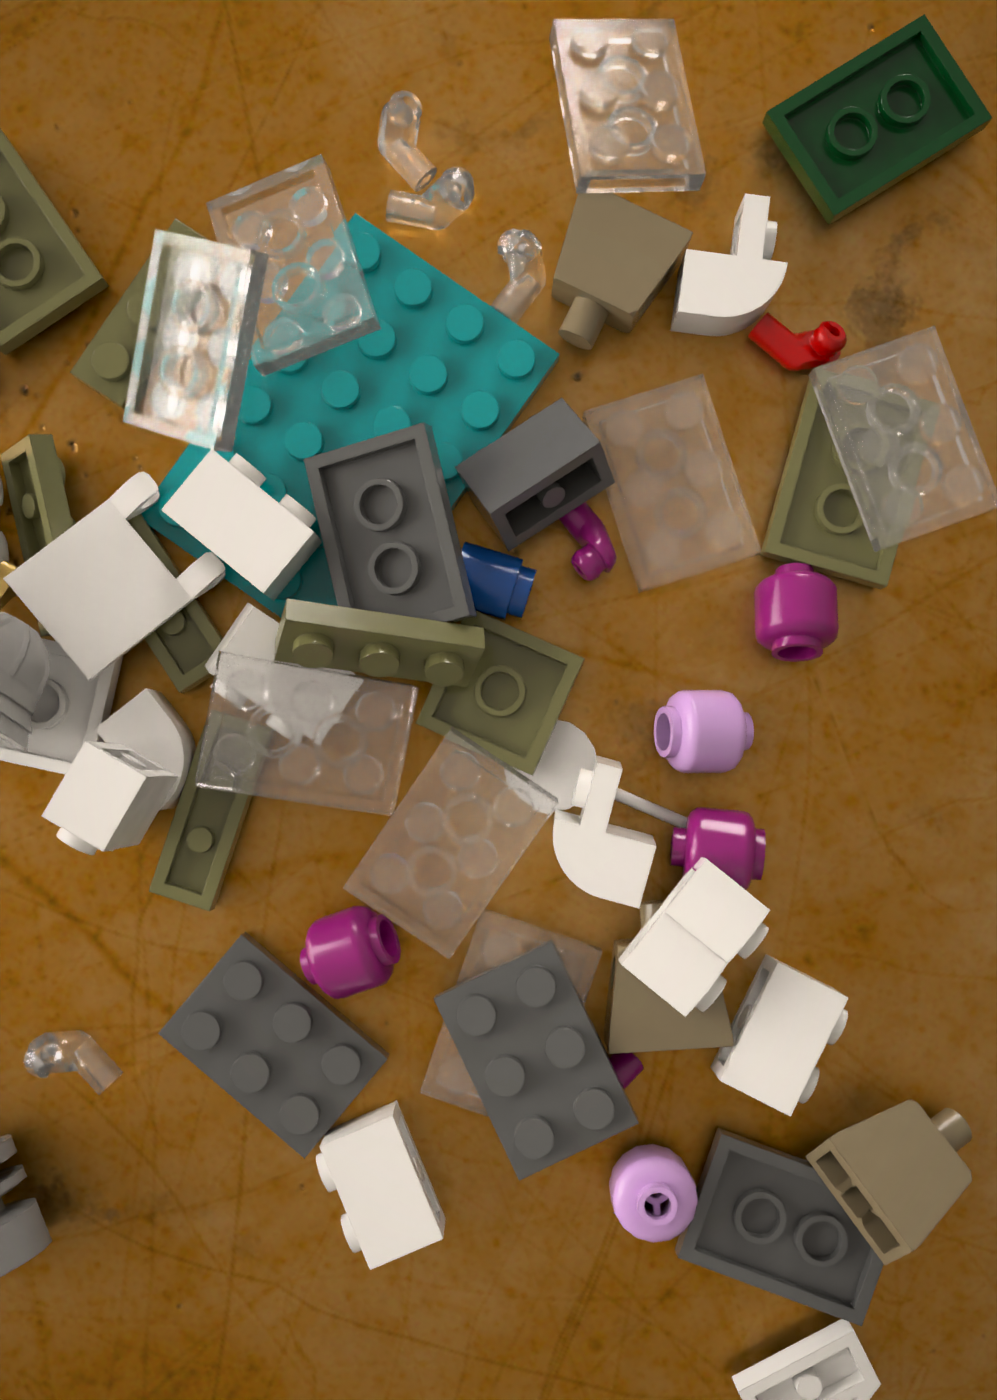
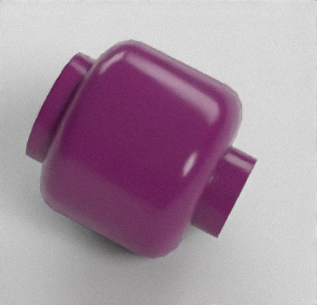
[754,563,839,662]
[670,807,766,890]
[300,906,401,999]

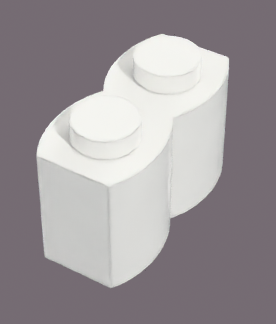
[618,857,770,1017]

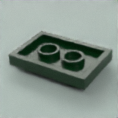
[762,14,992,225]

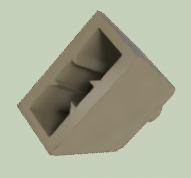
[551,180,693,350]
[604,900,734,1054]
[805,1099,972,1265]

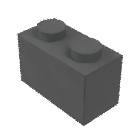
[455,398,615,551]

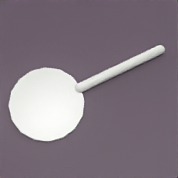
[504,720,687,828]

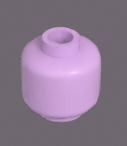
[654,690,754,773]
[609,1144,698,1243]

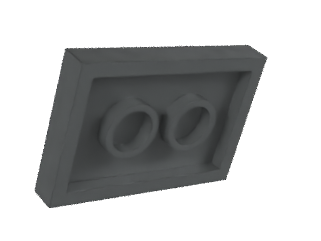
[304,422,477,623]
[158,932,389,1159]
[433,939,639,1181]
[675,1128,884,1326]

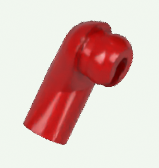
[748,312,847,371]

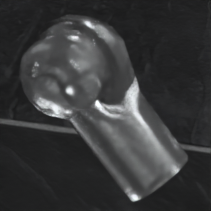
[377,90,437,192]
[386,166,475,230]
[490,228,546,323]
[23,1031,124,1095]

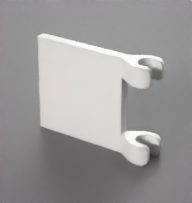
[3,472,225,681]

